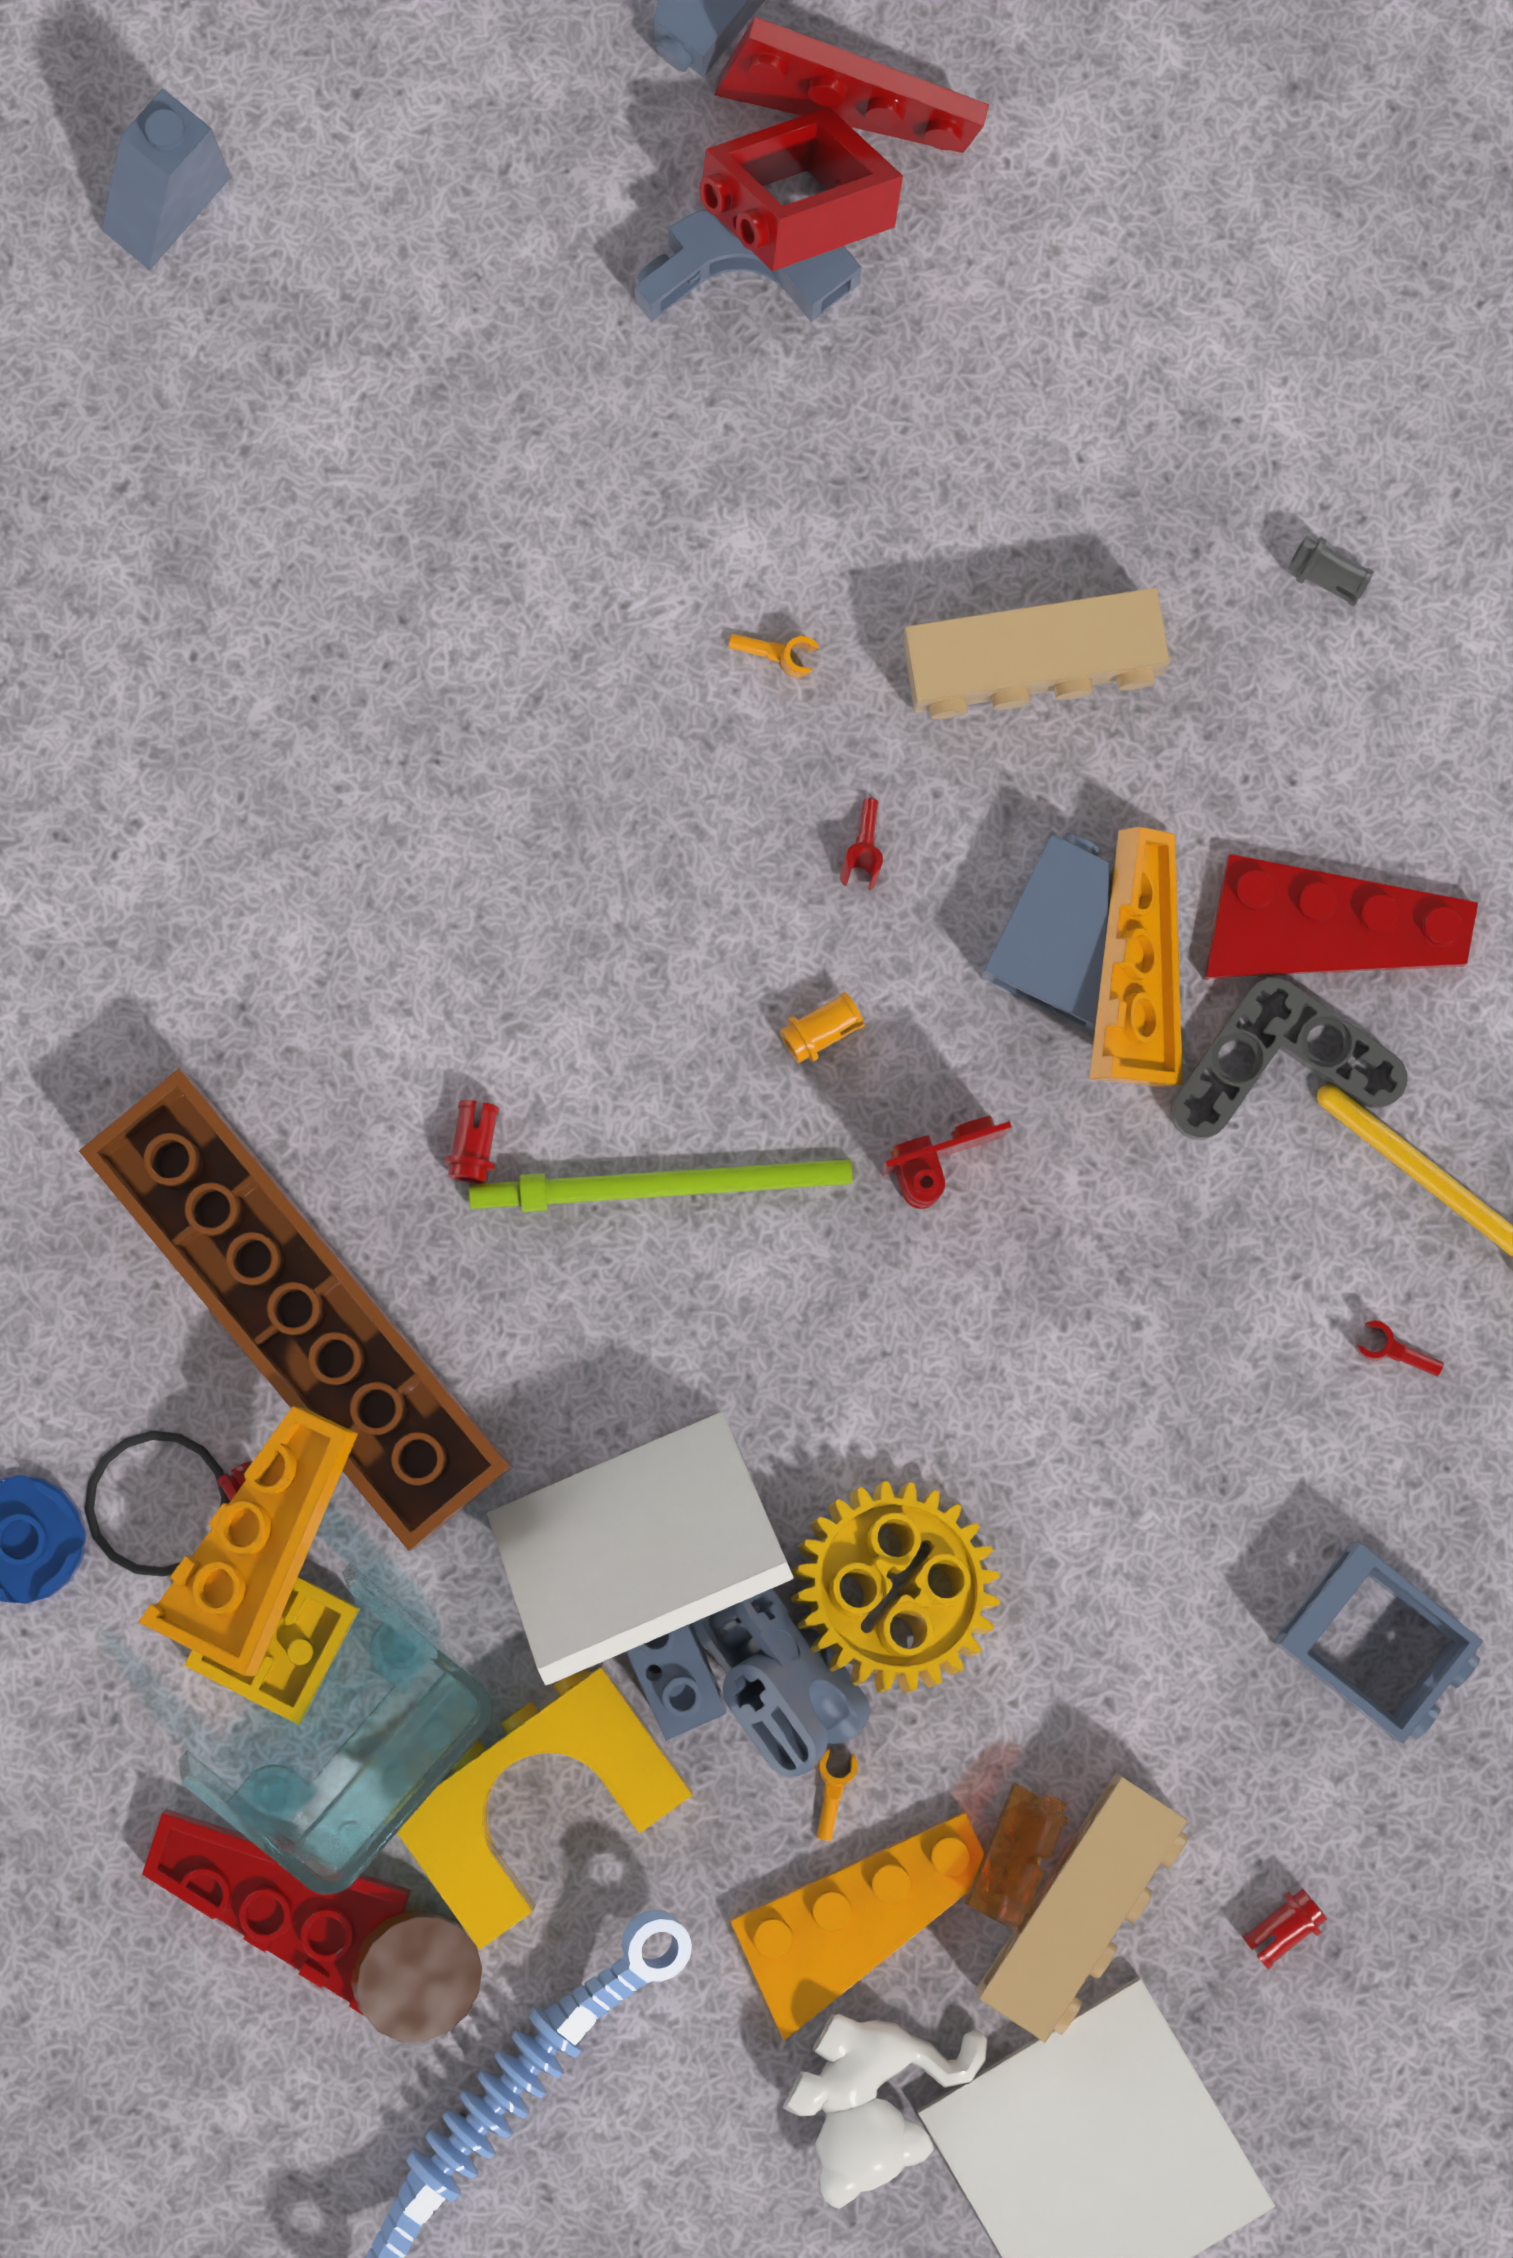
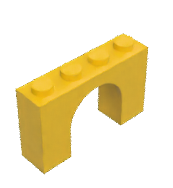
[389,1664,693,1950]

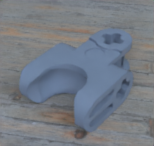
[694,1589,871,1777]

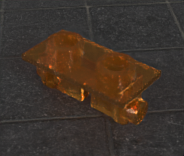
[964,1783,1069,1930]

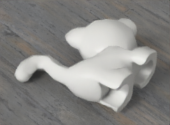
[783,2013,988,2209]

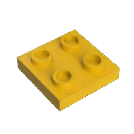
[184,1576,361,1725]

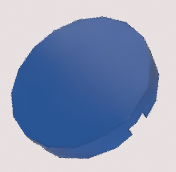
[0,1475,87,1604]

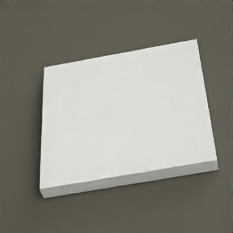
[487,1412,794,1686]
[917,1976,1276,2258]

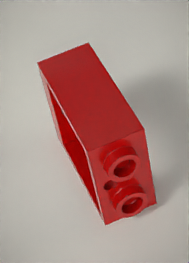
[699,107,903,272]

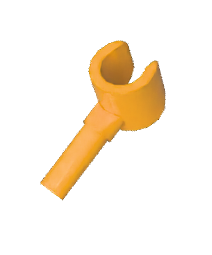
[729,633,819,678]
[816,1749,858,1841]

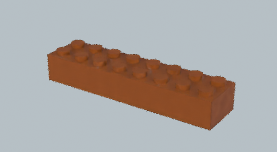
[79,1068,514,1551]

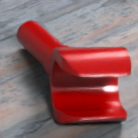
[840,798,883,890]
[1356,1320,1444,1377]

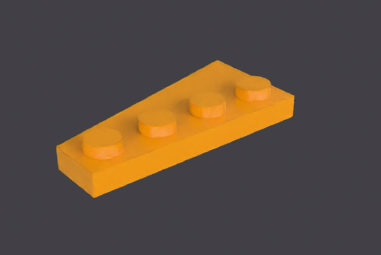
[1089,827,1183,1087]
[138,1406,358,1676]
[730,1811,993,2041]

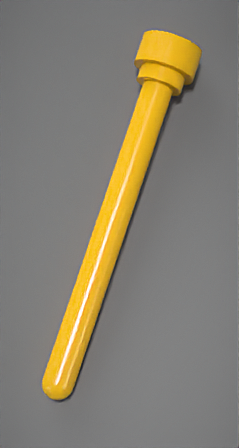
[1316,1084,1513,1257]

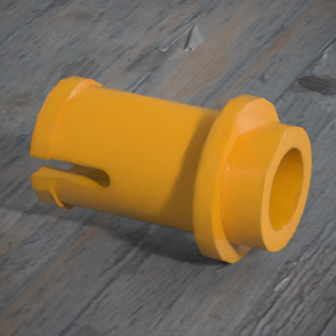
[779,991,865,1063]

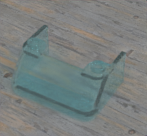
[178,1563,493,1894]

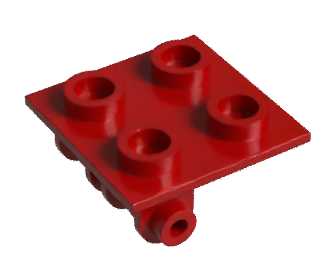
[881,1115,1012,1209]

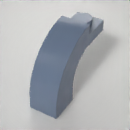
[635,208,861,322]

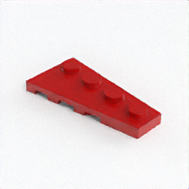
[715,17,989,153]
[1204,854,1479,980]
[142,1808,411,2016]

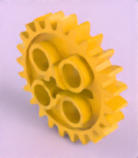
[791,1481,1000,1694]

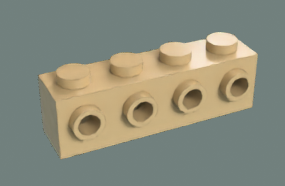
[903,587,1170,719]
[975,1772,1189,2043]

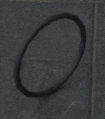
[85,1431,230,1577]

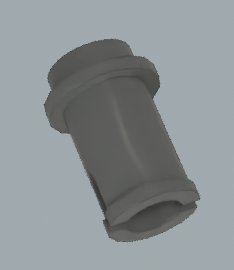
[1288,536,1374,607]

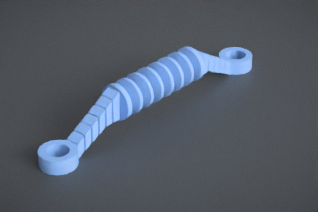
[365,1910,692,2258]

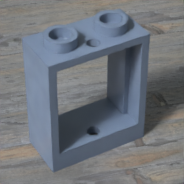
[1272,1542,1483,1744]
[626,1623,727,1741]

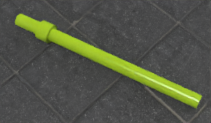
[469,1159,853,1213]

